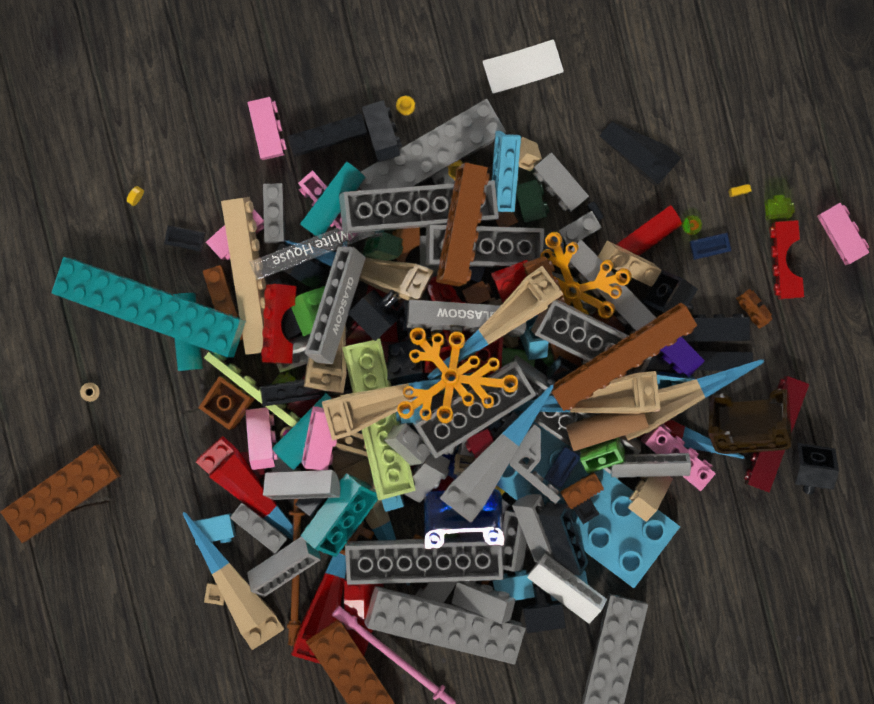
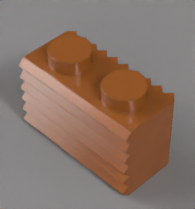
[560,472,604,509]

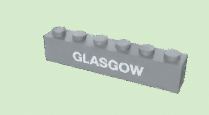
[304,247,366,364]
[407,300,526,337]

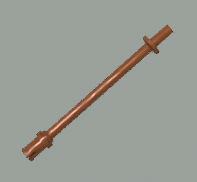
[287,499,306,646]

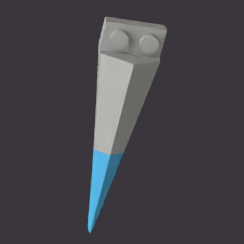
[440,385,553,522]

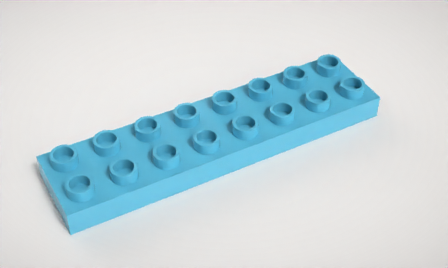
[431,342,680,588]

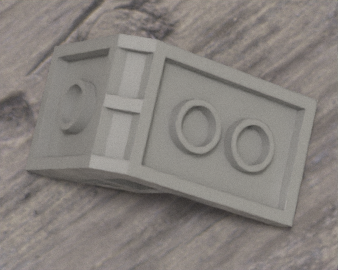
[509,423,560,504]

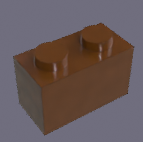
[461,281,493,304]

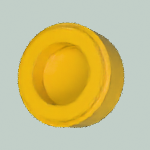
[396,96,415,116]
[127,186,144,206]

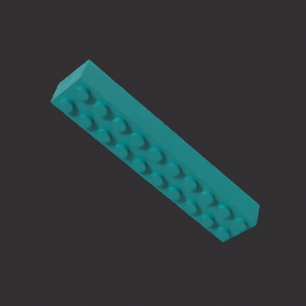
[51,257,246,357]

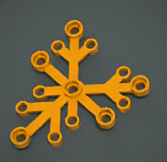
[538,232,632,348]
[397,327,518,423]

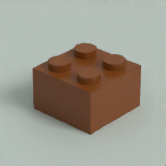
[198,375,255,430]

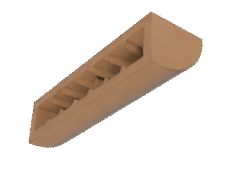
[565,413,649,451]

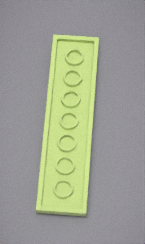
[342,339,416,500]

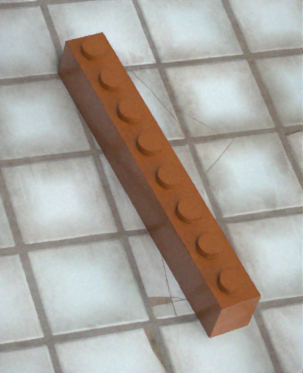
[551,303,697,411]

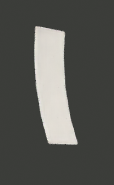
[483,40,564,93]

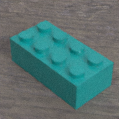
[301,473,378,557]

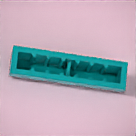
[300,162,366,239]
[173,293,203,371]
[272,393,332,470]

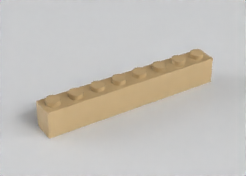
[221,197,266,354]

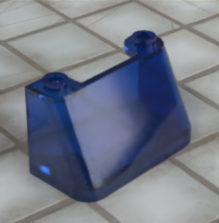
[424,489,504,548]

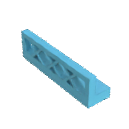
[492,131,521,212]

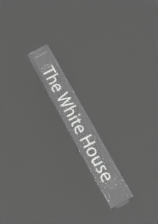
[250,226,385,280]

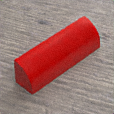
[616,205,682,256]

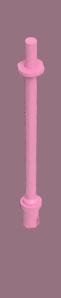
[332,606,457,704]

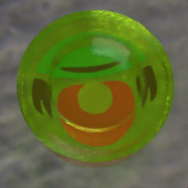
[682,215,702,235]

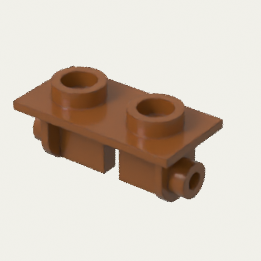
[736,288,773,329]

